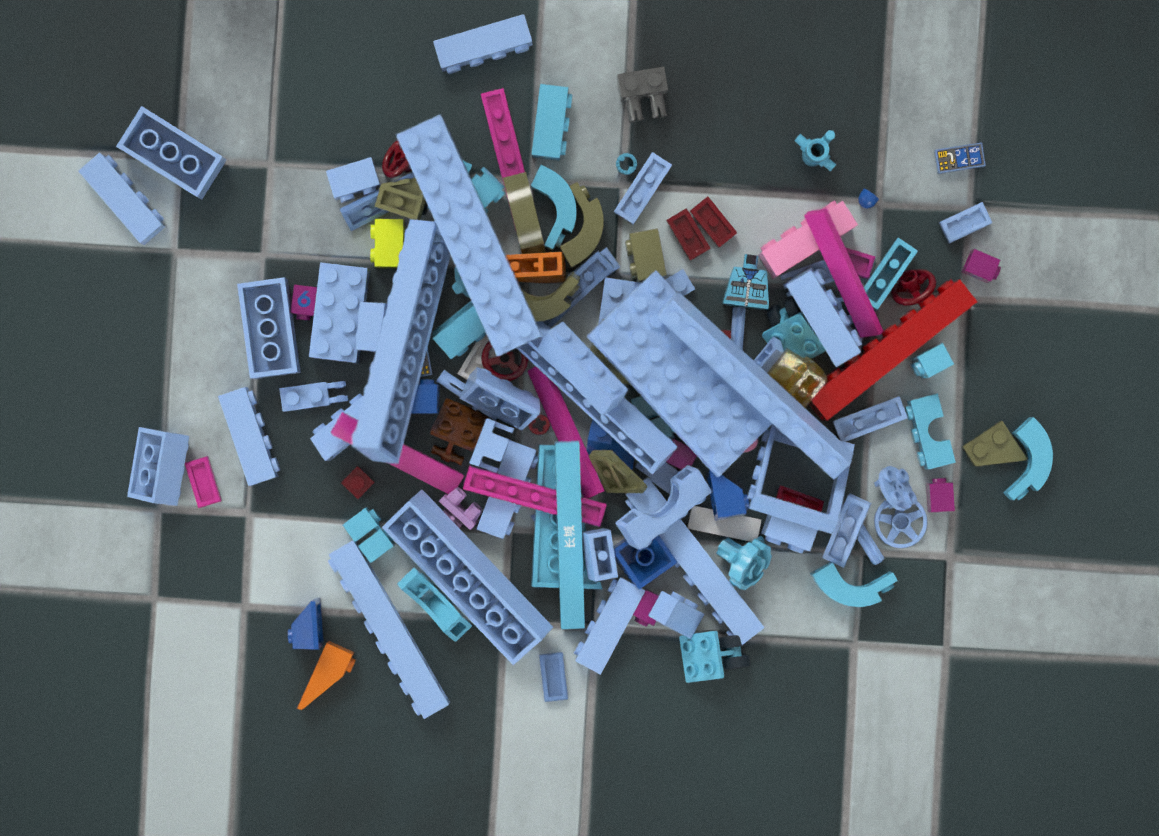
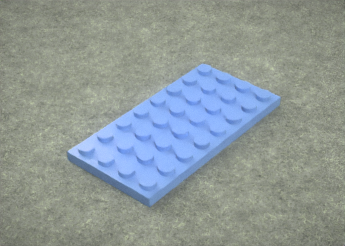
[587,271,772,477]

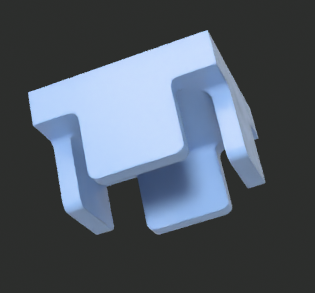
[470,418,514,473]

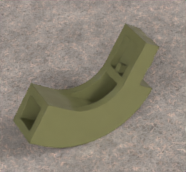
[503,172,546,254]
[560,182,604,269]
[522,272,580,322]

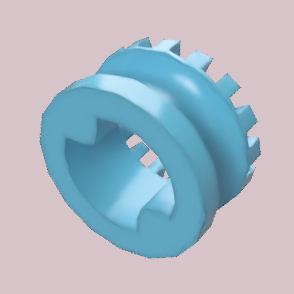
[616,153,637,175]

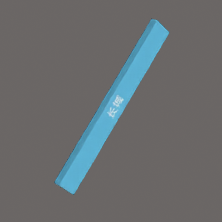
[555,441,585,629]

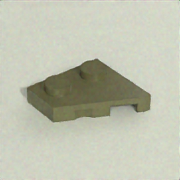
[375,178,426,220]
[962,421,1027,466]
[588,450,647,493]

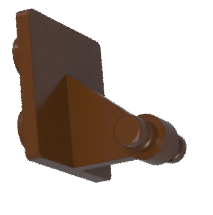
[430,398,489,465]

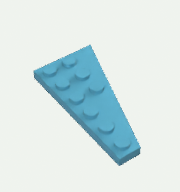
[531,444,602,589]

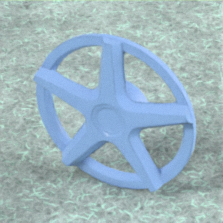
[874,500,927,548]

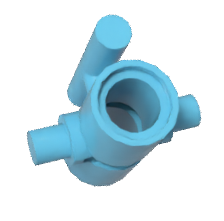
[795,130,836,171]

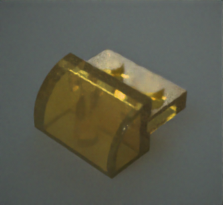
[767,348,827,408]

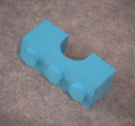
[905,394,956,470]

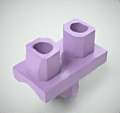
[439,487,483,530]

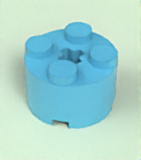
[471,167,505,213]

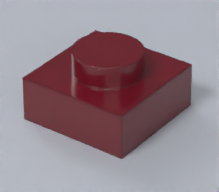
[341,466,375,499]

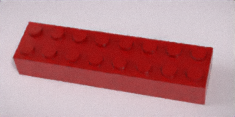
[805,279,978,421]

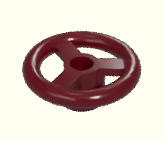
[382,140,412,178]
[890,269,936,306]
[481,340,529,381]

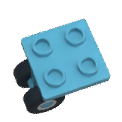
[762,296,826,368]
[679,631,750,683]

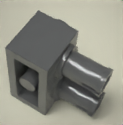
[617,67,668,122]

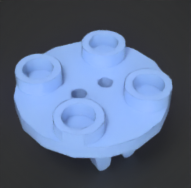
[874,466,917,511]

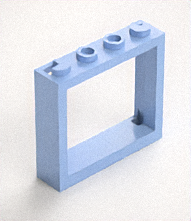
[747,423,855,534]

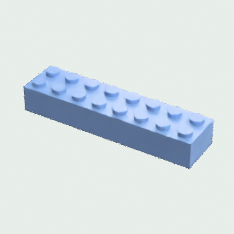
[382,490,553,665]

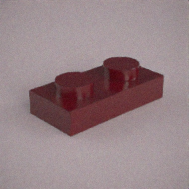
[689,196,738,248]
[666,208,711,261]
[775,485,824,513]

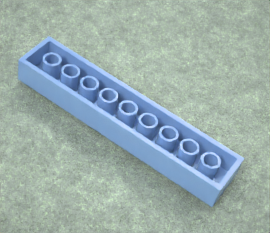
[396,115,543,356]
[352,220,451,464]

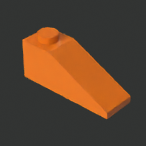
[506,252,566,283]
[298,641,356,710]

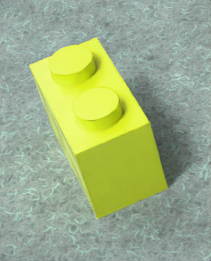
[370,219,405,268]

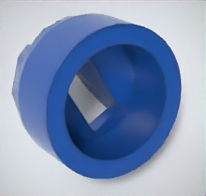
[858,188,879,209]

